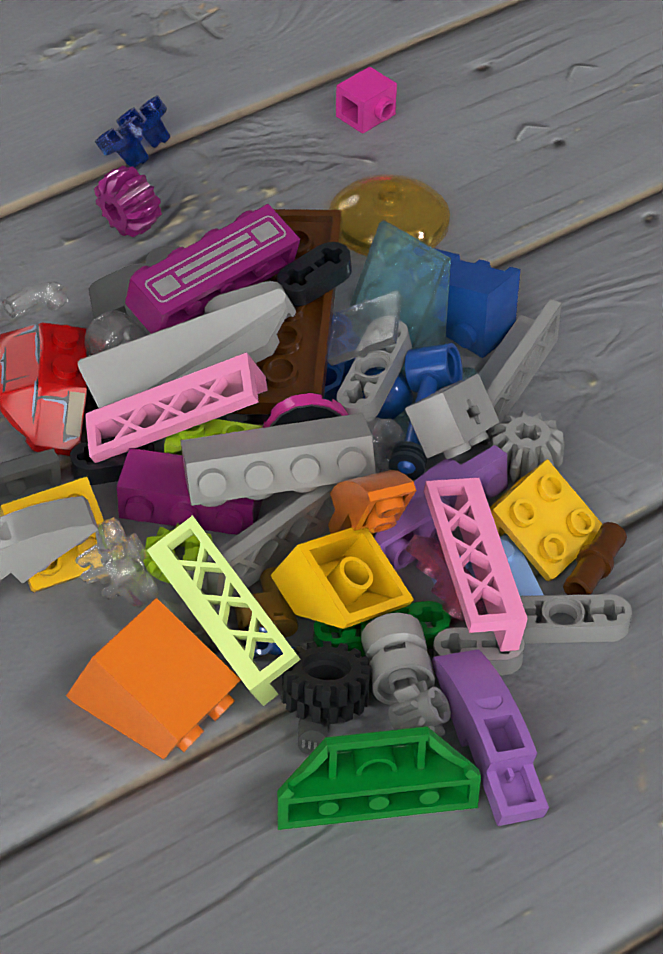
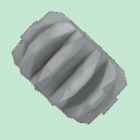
[489,411,565,483]

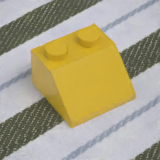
[270,527,414,629]

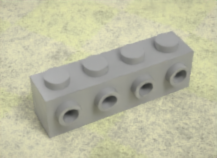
[180,413,376,507]

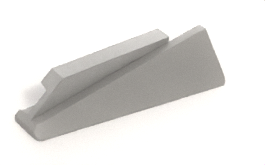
[77,288,296,408]

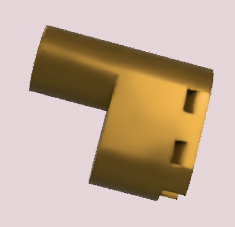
[234,567,298,638]

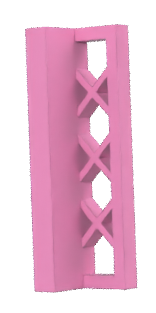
[85,352,268,463]
[423,478,528,652]

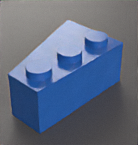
[386,245,521,358]

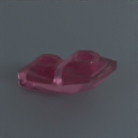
[405,534,488,622]

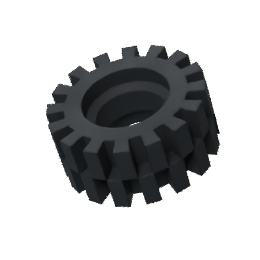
[281,641,371,724]

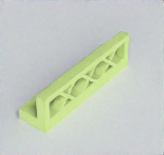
[147,515,301,706]

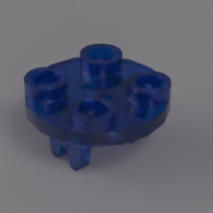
[95,95,170,168]

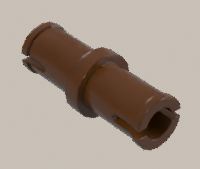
[563,522,627,595]

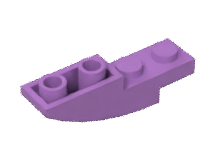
[375,445,508,571]
[432,649,549,826]

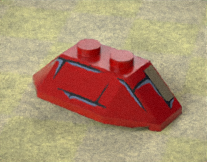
[0,322,87,456]

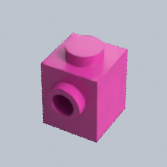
[336,66,397,134]

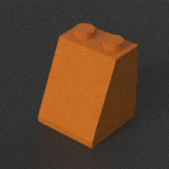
[66,598,241,759]

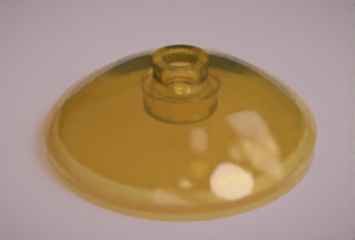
[329,174,450,259]

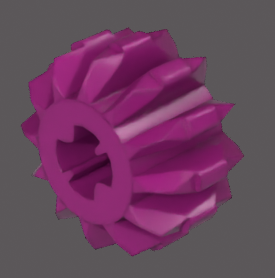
[94,165,162,237]

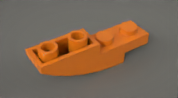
[328,470,417,536]

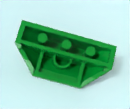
[277,726,481,830]

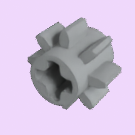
[389,680,451,736]

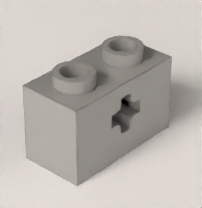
[405,373,500,459]

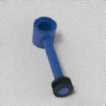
[388,343,463,480]

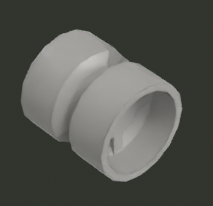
[361,613,435,705]

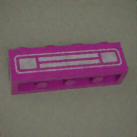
[125,204,300,334]

